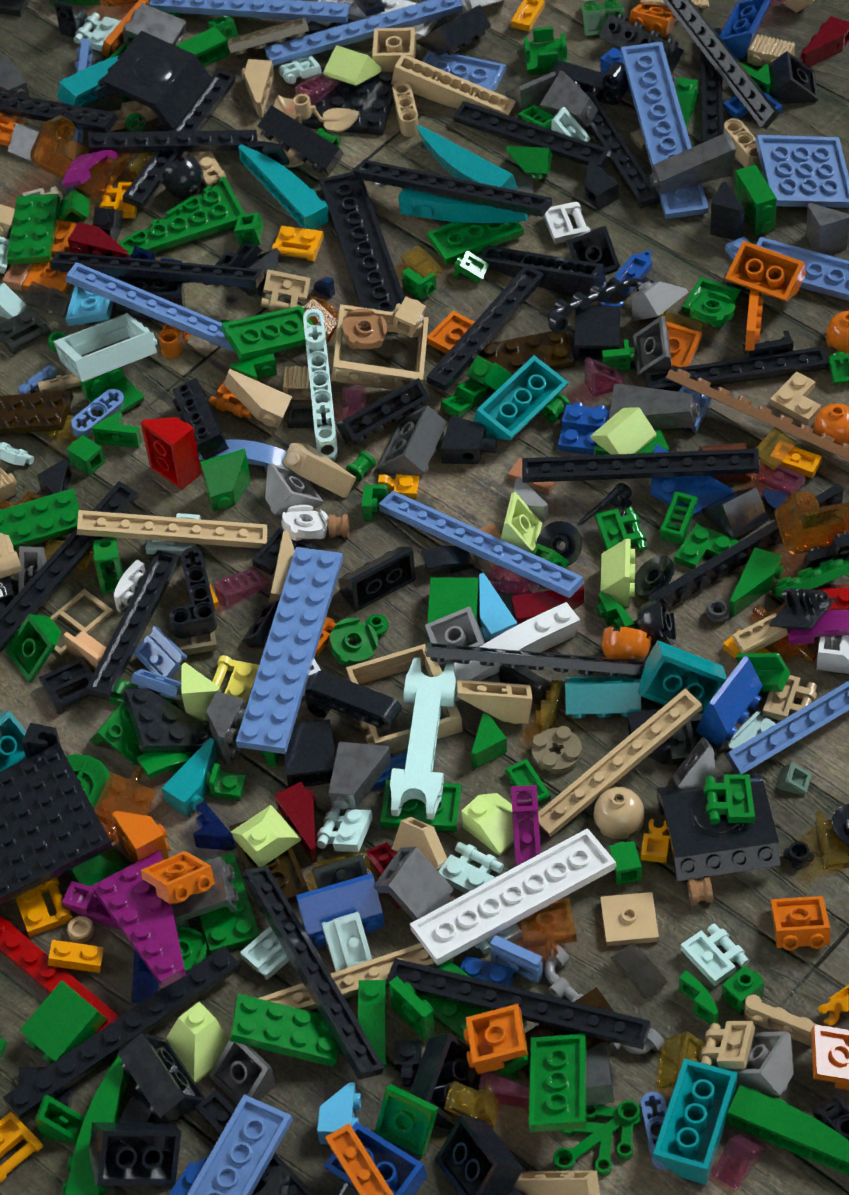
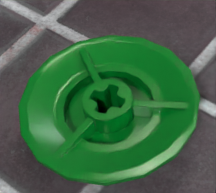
[66,754,111,810]

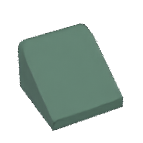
[776,762,812,796]

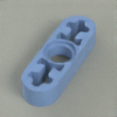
[71,389,124,438]
[641,1092,668,1170]

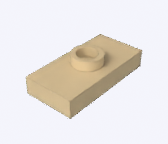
[732,613,788,653]

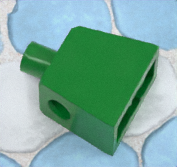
[93,537,123,594]

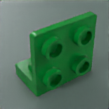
[580,0,624,36]
[80,366,145,415]
[89,701,145,765]

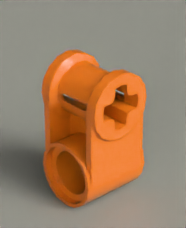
[159,323,190,359]

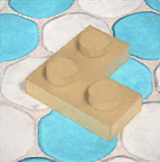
[770,371,821,425]

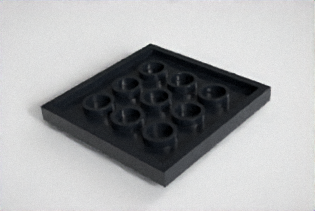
[301,66,393,135]

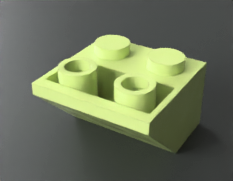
[600,539,635,607]

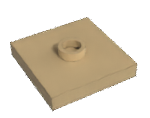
[600,892,659,947]

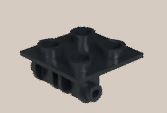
[769,588,835,630]

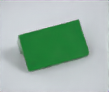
[736,653,791,692]

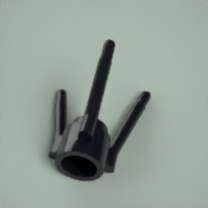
[580,483,632,524]

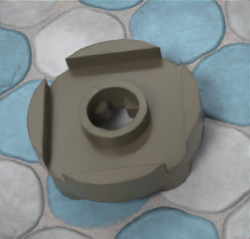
[532,726,582,775]

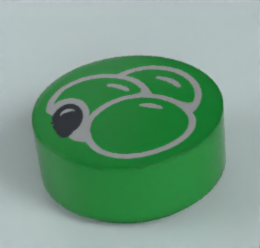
[125,112,146,132]

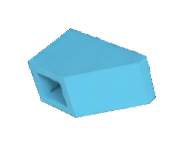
[317,1082,361,1144]

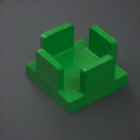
[523,27,568,75]

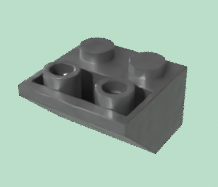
[206,691,246,766]

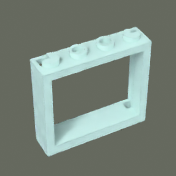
[53,313,158,382]

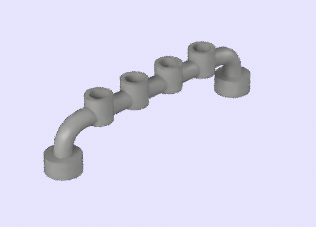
[544,944,665,1055]

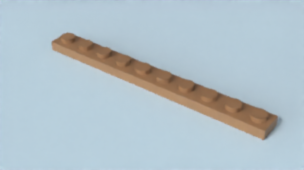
[666,368,849,460]

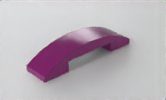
[62,150,119,188]
[787,610,849,645]
[511,785,541,866]
[62,881,120,929]

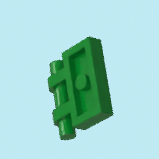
[595,507,647,552]
[703,774,755,825]

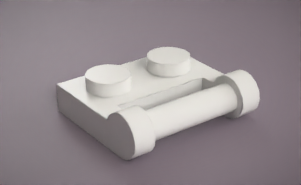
[543,202,590,244]

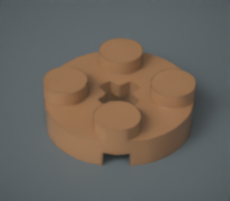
[341,308,387,349]

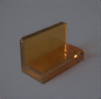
[304,297,339,342]

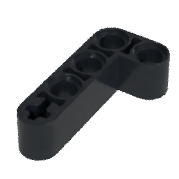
[549,61,628,105]
[169,547,218,639]
[305,671,402,730]

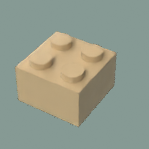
[372,28,417,73]

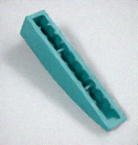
[57,56,118,107]
[417,125,517,190]
[238,145,329,230]
[398,189,528,223]

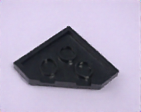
[123,689,210,752]

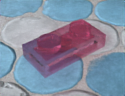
[752,458,805,498]

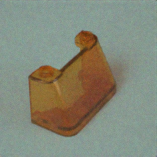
[30,115,134,197]
[774,491,849,554]

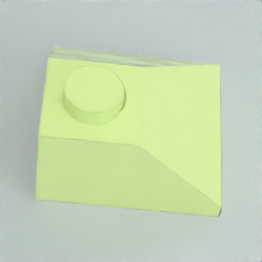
[461,793,514,856]
[230,805,301,867]
[166,1002,229,1083]

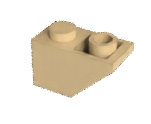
[392,817,447,869]

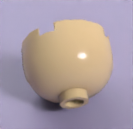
[594,787,644,839]

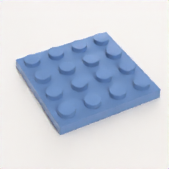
[755,135,849,208]

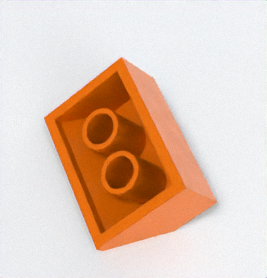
[725,241,806,302]

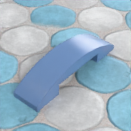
[199,440,287,472]

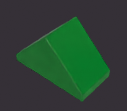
[471,713,507,768]
[35,1095,85,1145]

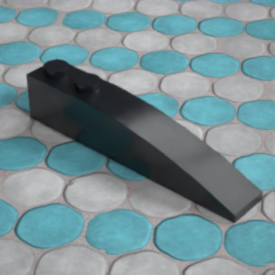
[479,245,607,296]

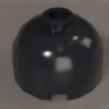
[161,156,204,197]
[634,597,677,646]

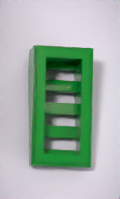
[517,105,555,130]
[660,491,698,545]

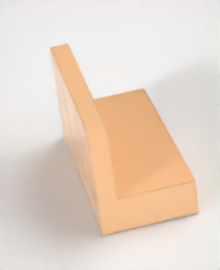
[63,631,106,671]

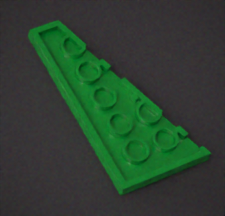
[118,176,245,258]

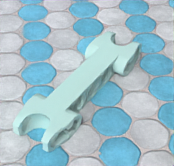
[303,309,338,461]
[390,658,456,820]

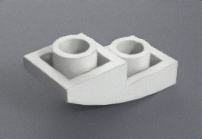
[114,559,146,612]

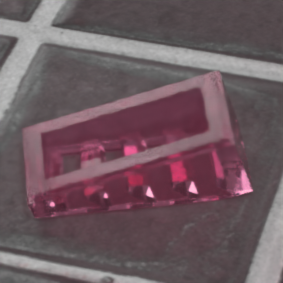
[295,72,339,106]
[487,567,539,595]
[213,568,268,608]
[479,1072,530,1108]

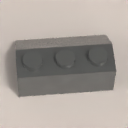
[376,405,447,476]

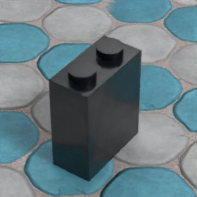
[574,306,621,361]
[284,719,335,787]

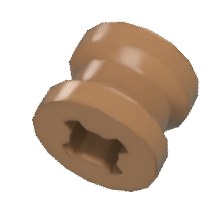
[328,514,349,538]
[687,877,713,906]

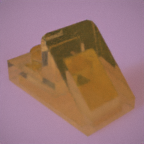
[445,1081,500,1129]

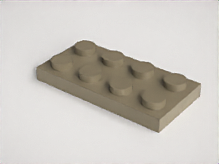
[228,17,309,55]

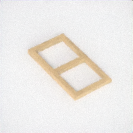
[50,589,113,656]

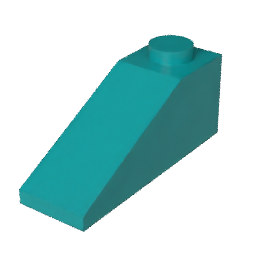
[162,737,217,817]

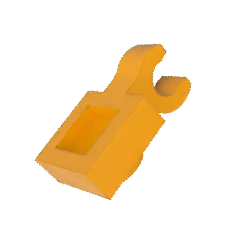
[378,474,419,500]
[817,984,849,1026]

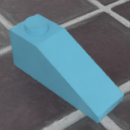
[479,573,517,642]

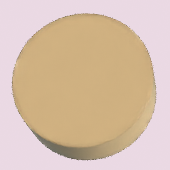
[67,916,94,943]

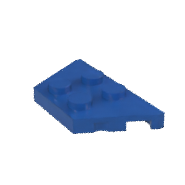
[650,444,734,518]

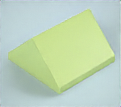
[324,45,382,85]
[590,407,657,454]
[501,492,542,553]
[181,663,221,721]

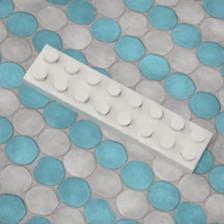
[410,828,616,965]

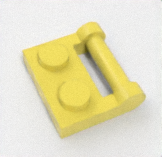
[212,655,259,708]

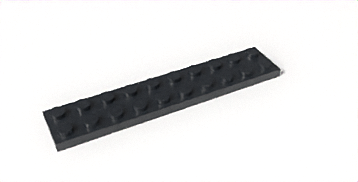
[319,172,405,331]

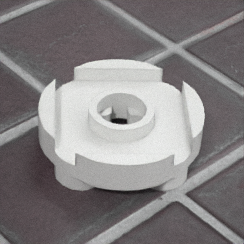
[281,505,329,541]

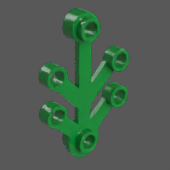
[553,1100,643,1177]

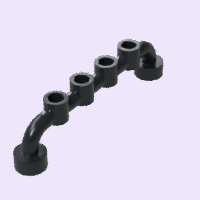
[547,277,655,334]

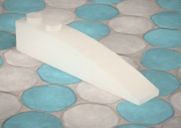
[442,602,580,692]

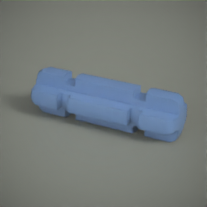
[17,365,56,394]

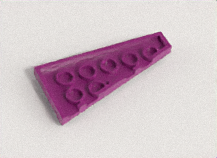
[92,850,186,988]

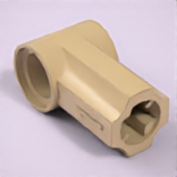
[0,533,23,579]

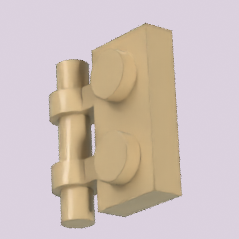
[260,269,311,311]
[763,675,817,721]
[699,1021,755,1069]

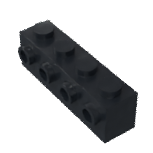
[599,14,684,73]
[258,105,344,175]
[172,378,229,460]
[335,378,430,444]

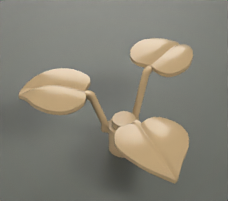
[274,94,359,167]

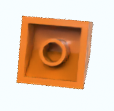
[112,811,171,863]

